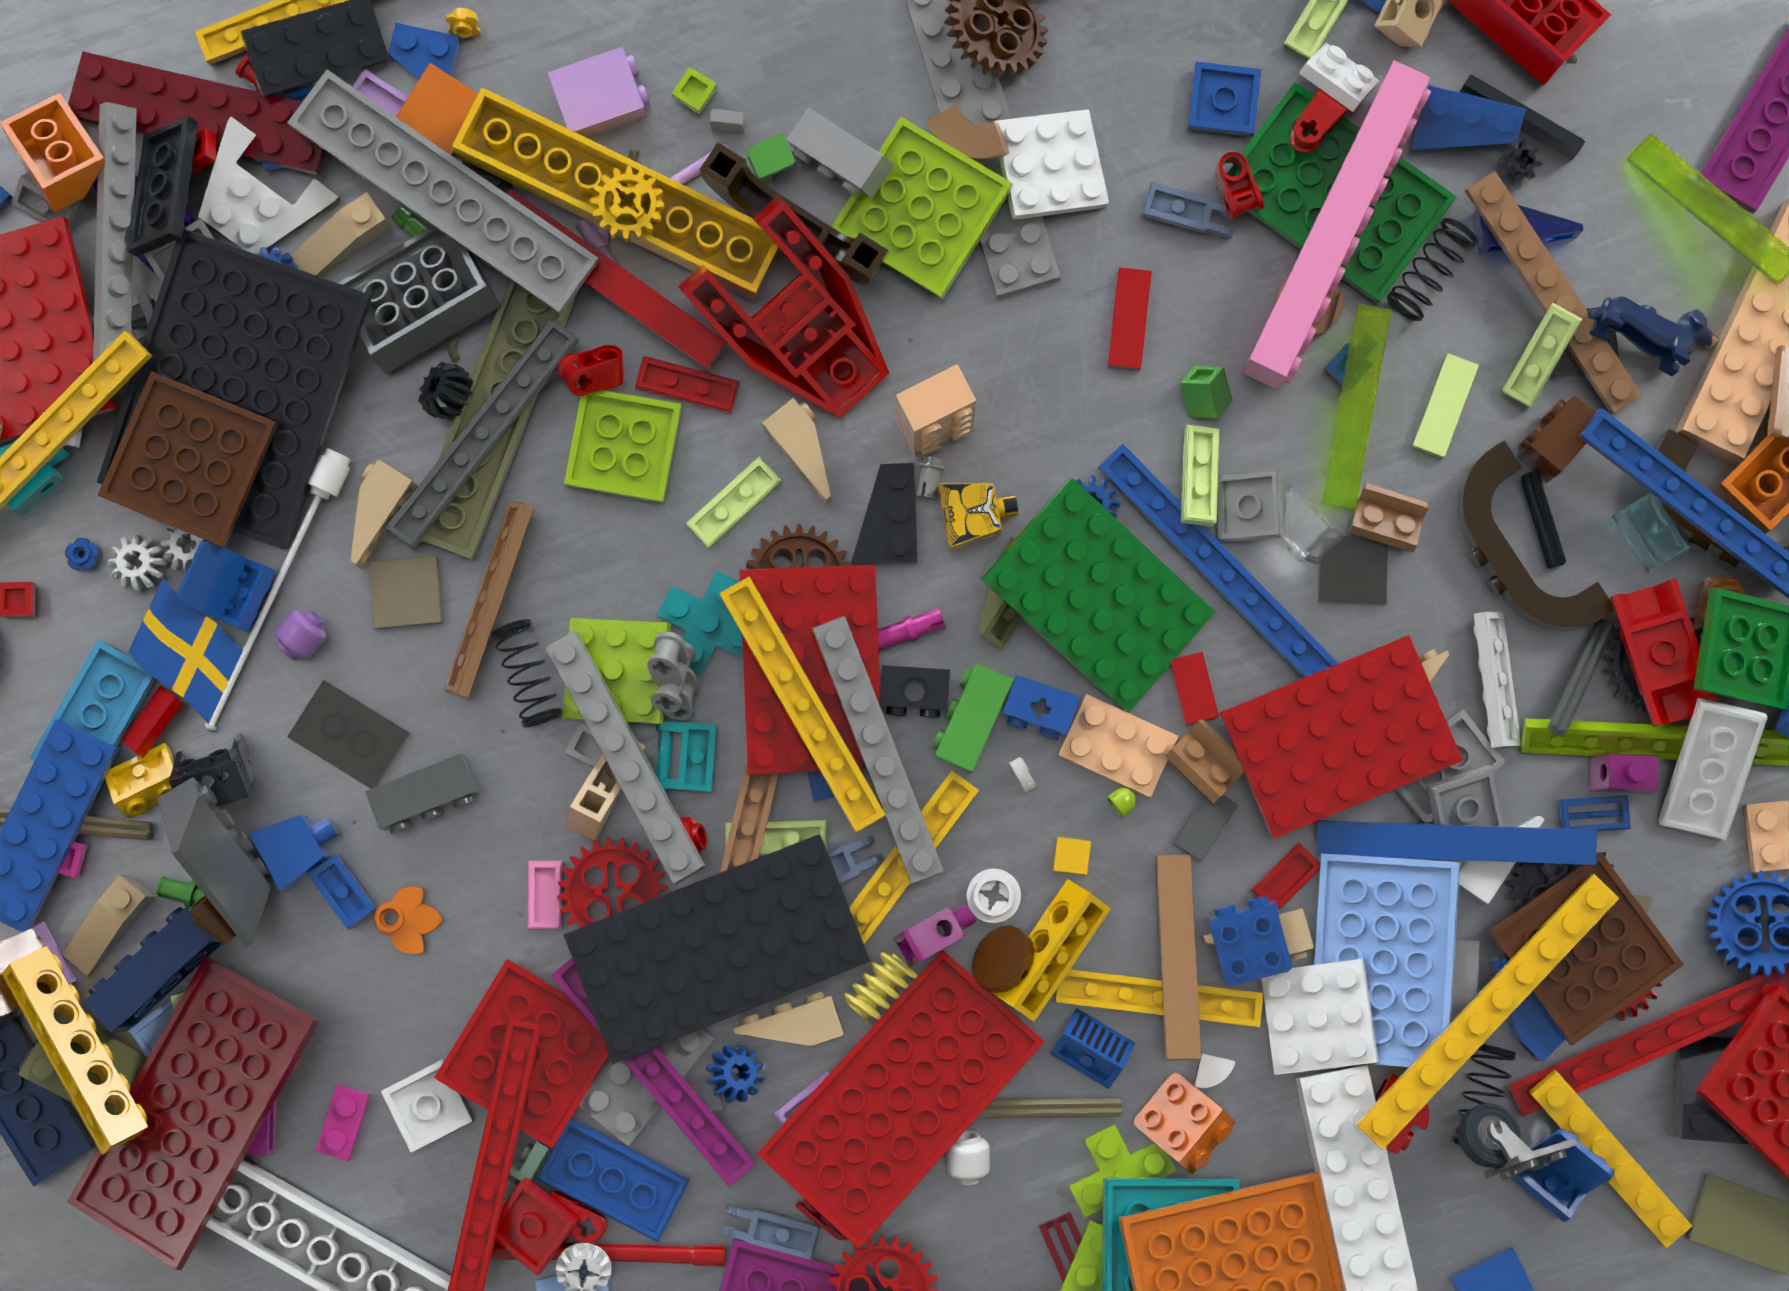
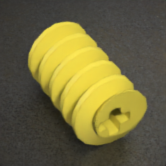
[843,952,918,1026]

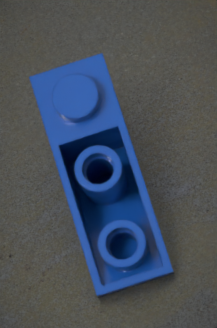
[1488,958,1565,1062]

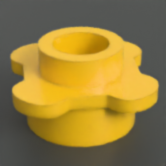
[445,8,481,38]

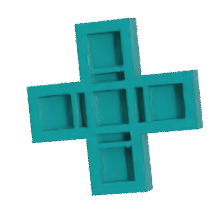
[656,571,742,676]

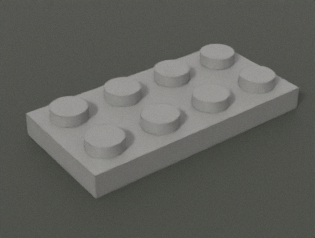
[579,1028,715,1147]

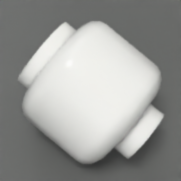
[945,1131,990,1185]

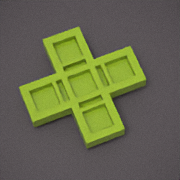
[1069,1124,1177,1217]

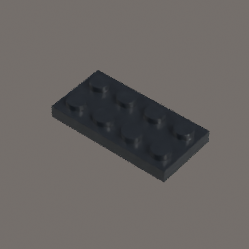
[240,0,389,97]
[126,116,198,257]

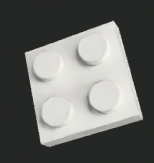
[1299,43,1379,112]
[381,1059,474,1153]

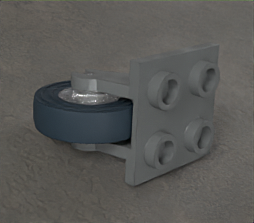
[1458,1103,1578,1180]

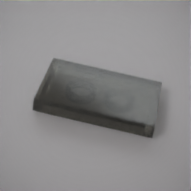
[287,680,410,789]

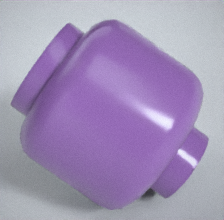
[275,610,326,661]

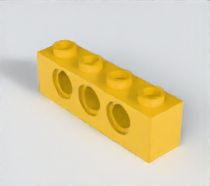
[991,879,1112,1022]

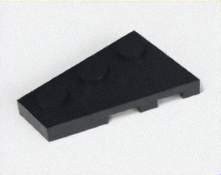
[851,463,918,566]

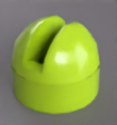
[1107,788,1136,818]

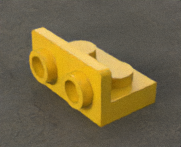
[105,743,174,818]

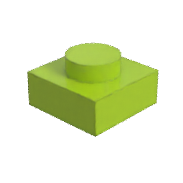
[671,66,718,114]

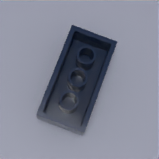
[83,906,223,1033]

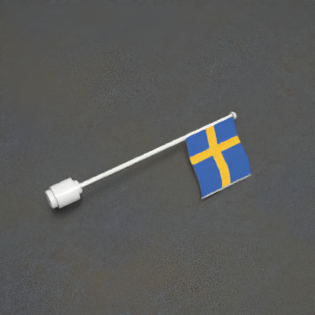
[129,448,351,732]

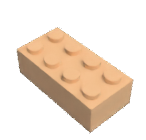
[896,364,977,456]

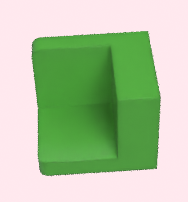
[746,133,795,185]
[1180,365,1232,418]

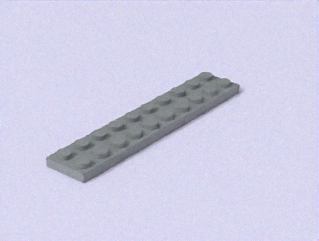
[905,0,1061,298]
[288,70,599,315]

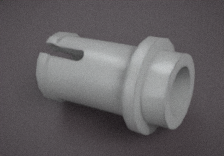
[915,456,945,499]

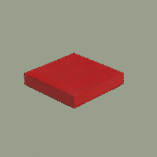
[495,1177,580,1276]

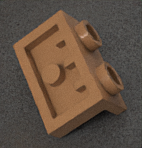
[1349,484,1429,553]
[1165,720,1244,804]

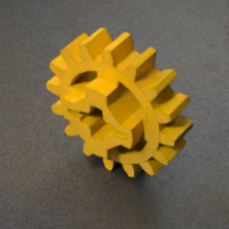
[591,166,665,242]

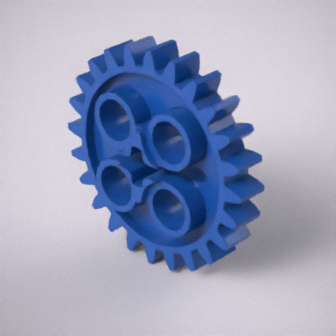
[1706,870,1789,981]

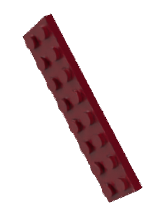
[68,51,326,175]

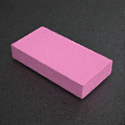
[528,861,564,929]

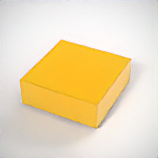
[1053,837,1091,875]

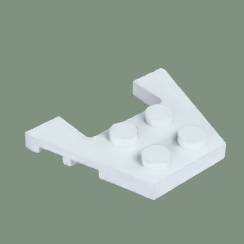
[198,117,339,254]

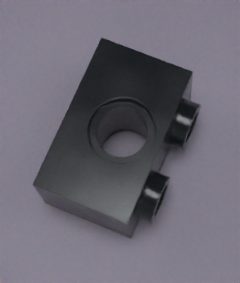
[880,665,950,718]

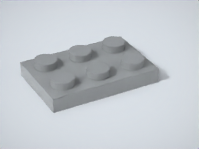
[1396,709,1506,824]

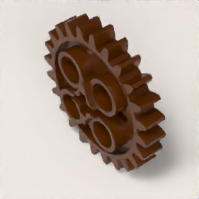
[944,0,1048,78]
[746,524,852,569]

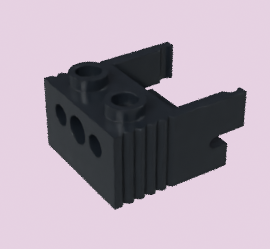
[169,732,255,807]

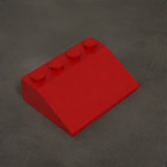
[1448,0,1611,85]

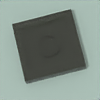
[1318,535,1388,606]

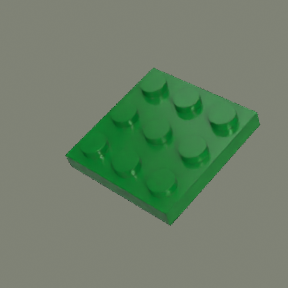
[1693,588,1789,710]

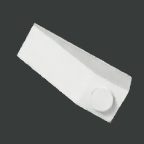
[1454,816,1545,905]

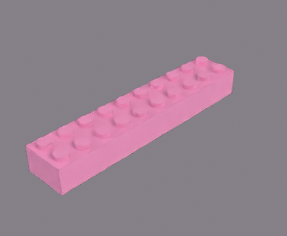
[1242,60,1431,390]

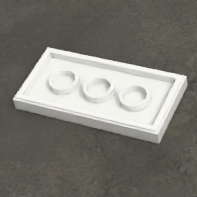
[1658,698,1768,841]

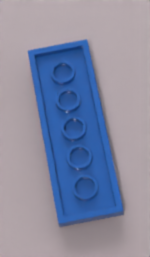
[0,719,120,932]

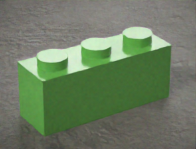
[932,663,1014,774]

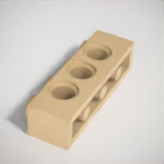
[1374,0,1444,47]

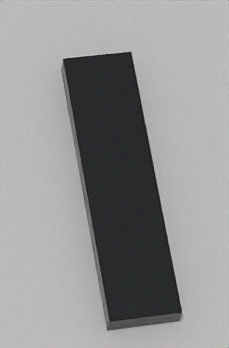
[1459,75,1585,160]

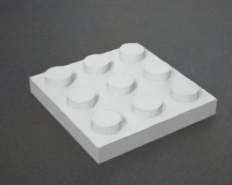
[995,109,1109,220]
[1261,959,1379,1075]

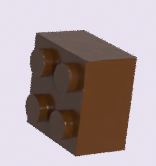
[1517,395,1595,483]

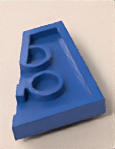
[1410,84,1526,150]

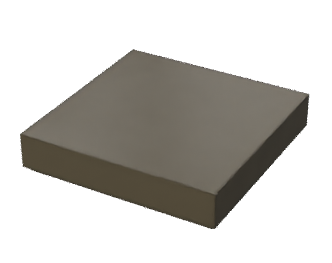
[369,555,443,629]

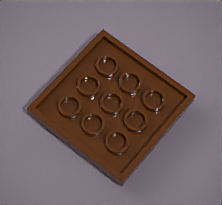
[97,371,278,548]
[1488,852,1684,1045]

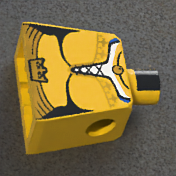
[939,483,1019,551]

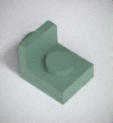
[508,1141,551,1186]

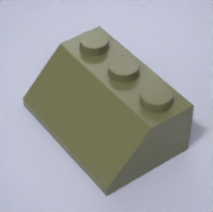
[18,1012,146,1115]

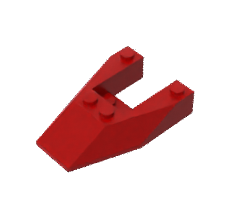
[678,196,890,418]

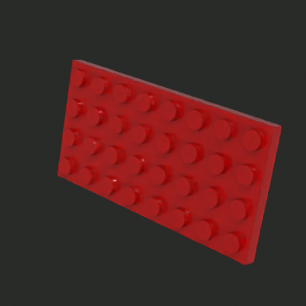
[757,950,1045,1249]

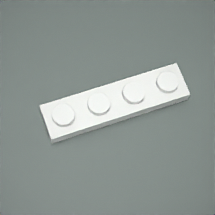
[1474,612,1521,748]

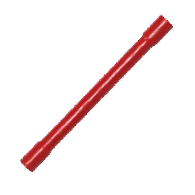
[491,1242,726,1267]

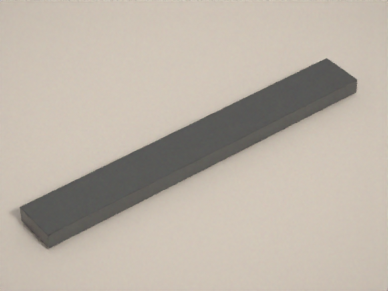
[385,318,580,550]

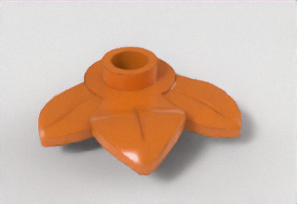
[374,886,443,954]

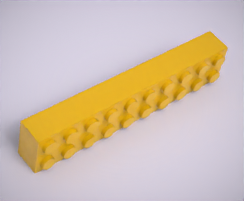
[452,87,780,301]

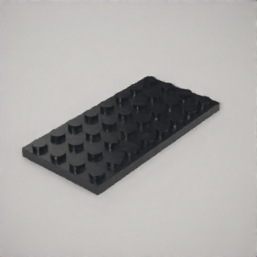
[563,834,870,1064]

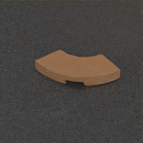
[926,106,1010,160]

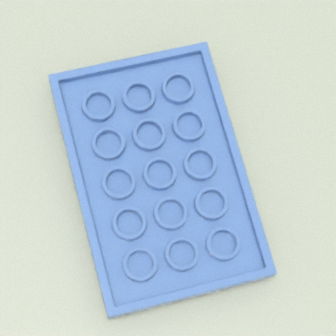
[1314,853,1460,1067]

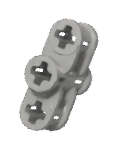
[647,632,699,721]

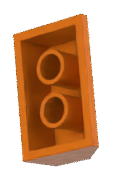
[0,93,105,213]
[1719,435,1789,534]

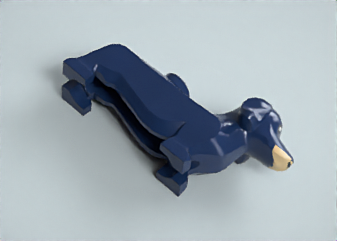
[1588,296,1719,377]

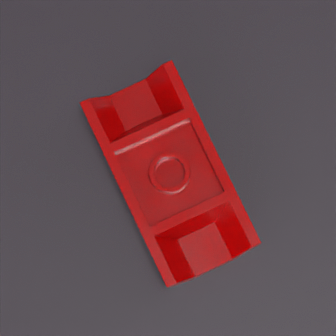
[1610,578,1718,727]

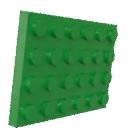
[1216,82,1457,304]
[980,477,1215,713]

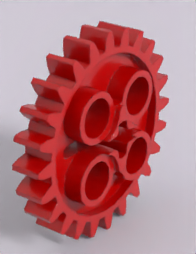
[557,837,668,929]
[828,1234,940,1291]

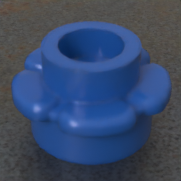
[65,538,99,570]

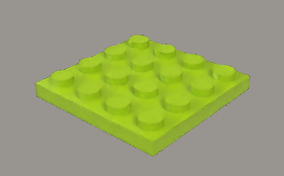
[831,116,1013,299]

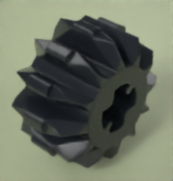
[418,362,473,421]

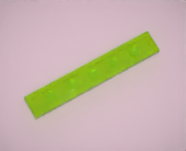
[1628,133,1789,286]
[1321,304,1391,509]

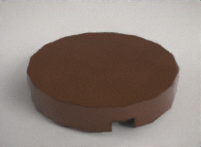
[972,925,1035,993]

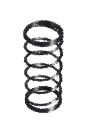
[1386,218,1478,321]
[490,619,563,728]
[1450,1044,1517,1145]

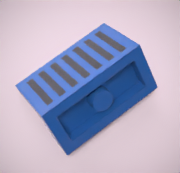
[1050,1008,1135,1089]

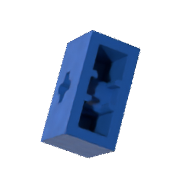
[1002,675,1080,741]

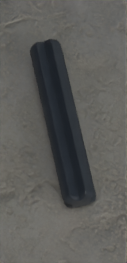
[1521,471,1566,569]

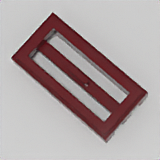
[1038,1212,1082,1283]

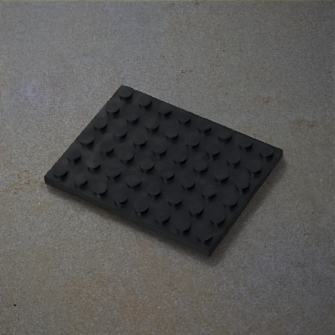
[97,229,373,550]

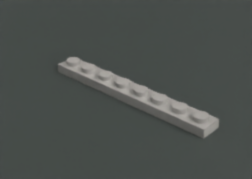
[93,102,136,362]
[812,616,944,883]
[546,631,706,884]

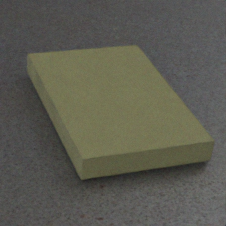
[1686,1174,1789,1276]

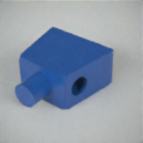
[249,815,339,892]

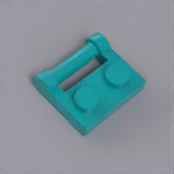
[656,721,717,793]

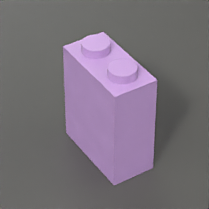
[547,46,650,138]

